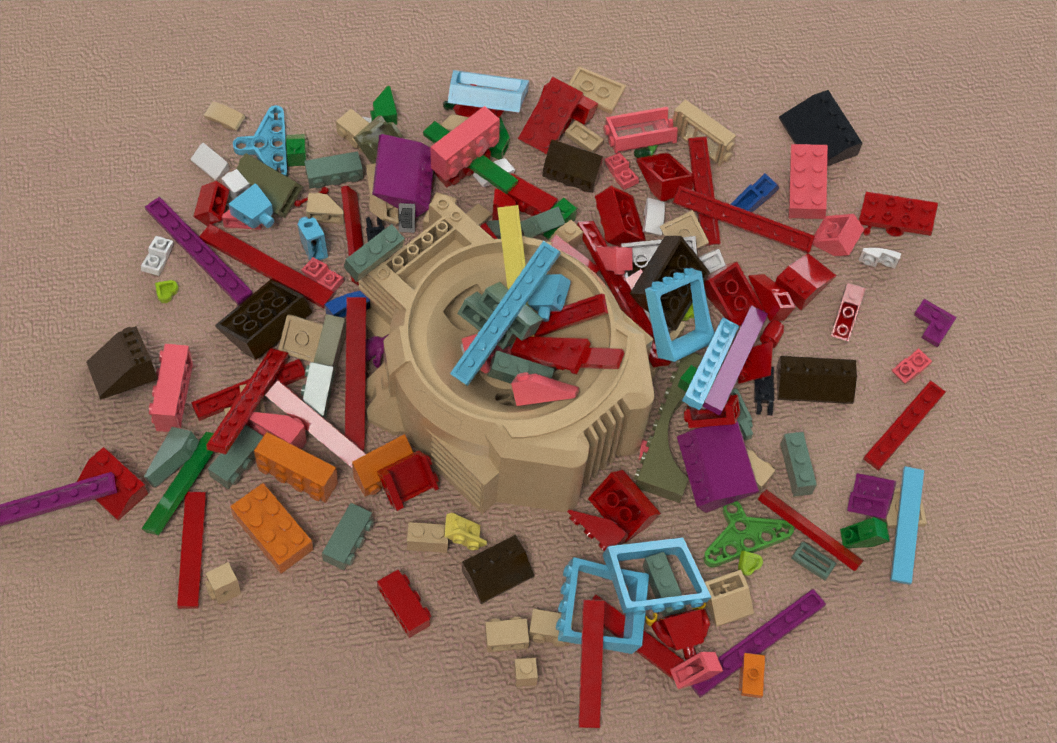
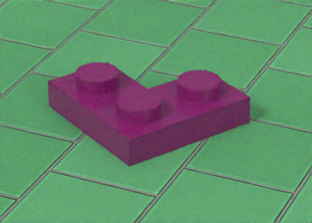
[914,299,957,348]

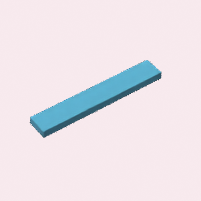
[890,466,924,585]

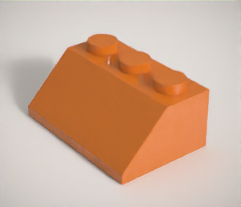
[352,434,413,497]

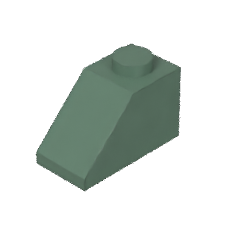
[520,207,565,238]

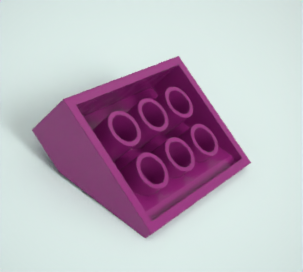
[372,134,433,218]
[677,421,759,513]

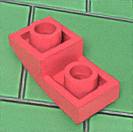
[604,152,639,190]
[301,257,344,292]
[892,348,932,384]

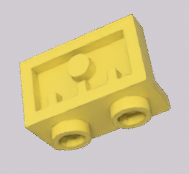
[445,513,487,550]

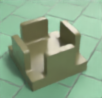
[353,116,403,164]

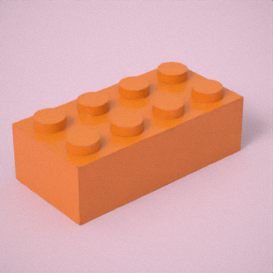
[254,432,338,503]
[230,483,313,574]

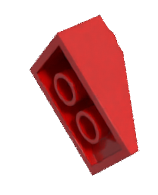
[636,152,693,201]
[775,253,837,311]
[704,262,764,326]

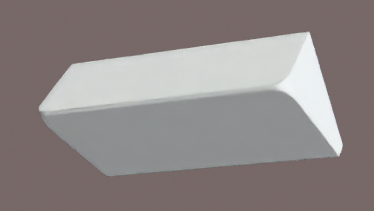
[191,143,229,181]
[699,249,725,273]

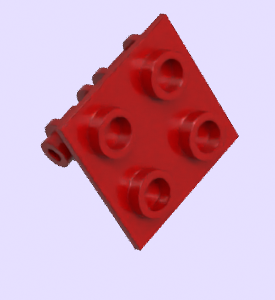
[738,341,773,384]

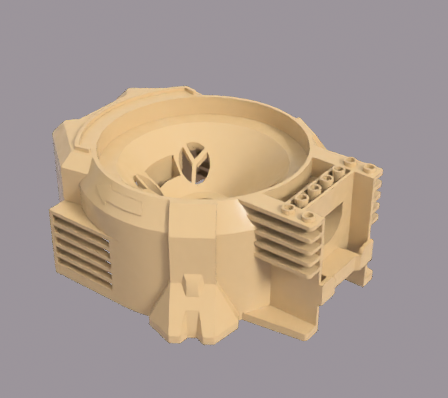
[358,195,654,514]

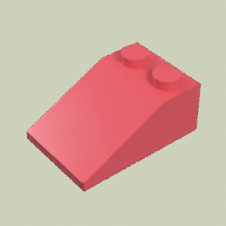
[246,412,307,449]

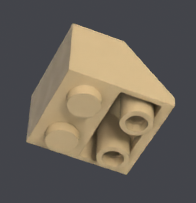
[704,570,754,627]

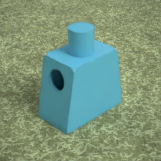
[229,183,274,228]
[297,217,328,261]
[528,274,571,322]

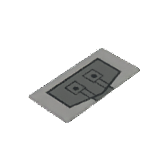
[399,203,415,233]

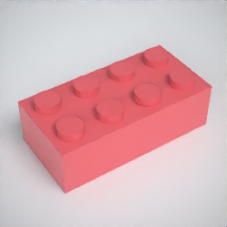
[431,106,500,181]
[789,144,828,219]
[149,344,193,432]

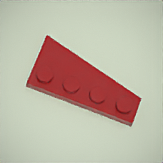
[510,336,591,375]

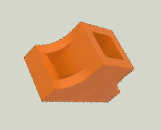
[739,653,765,698]

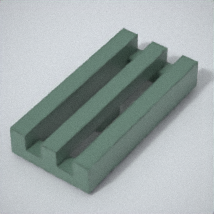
[791,541,837,581]

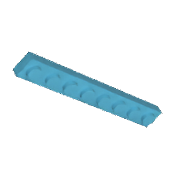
[450,241,561,386]
[682,317,739,410]

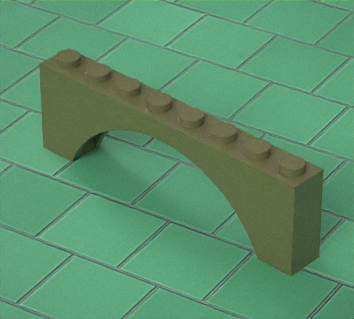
[634,353,723,503]

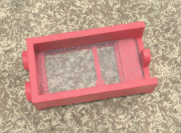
[603,107,678,153]

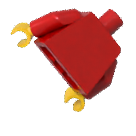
[645,602,710,660]

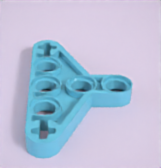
[233,105,288,177]

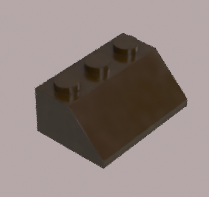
[542,139,603,193]
[461,535,534,604]

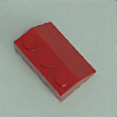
[595,186,646,247]
[77,447,148,521]
[588,470,661,543]

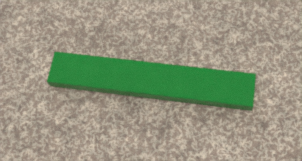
[423,121,518,194]
[141,432,214,536]

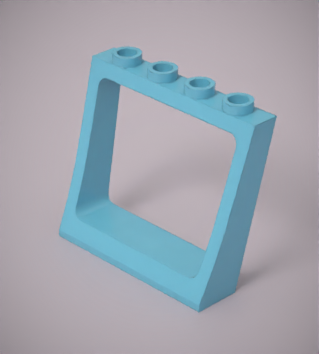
[448,70,529,112]
[645,268,714,362]
[603,538,711,615]
[556,557,649,654]

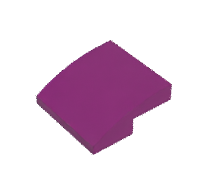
[847,473,897,519]

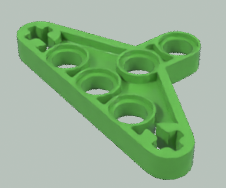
[703,501,794,567]

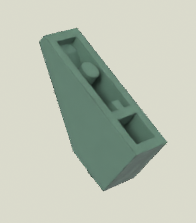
[144,427,199,487]

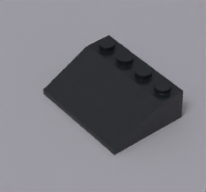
[779,90,863,166]

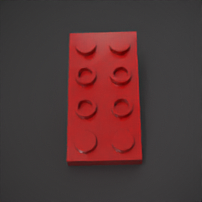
[518,76,584,155]
[859,191,938,237]

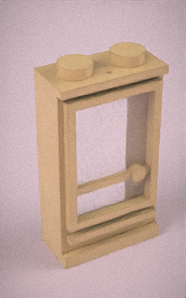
[673,99,736,167]

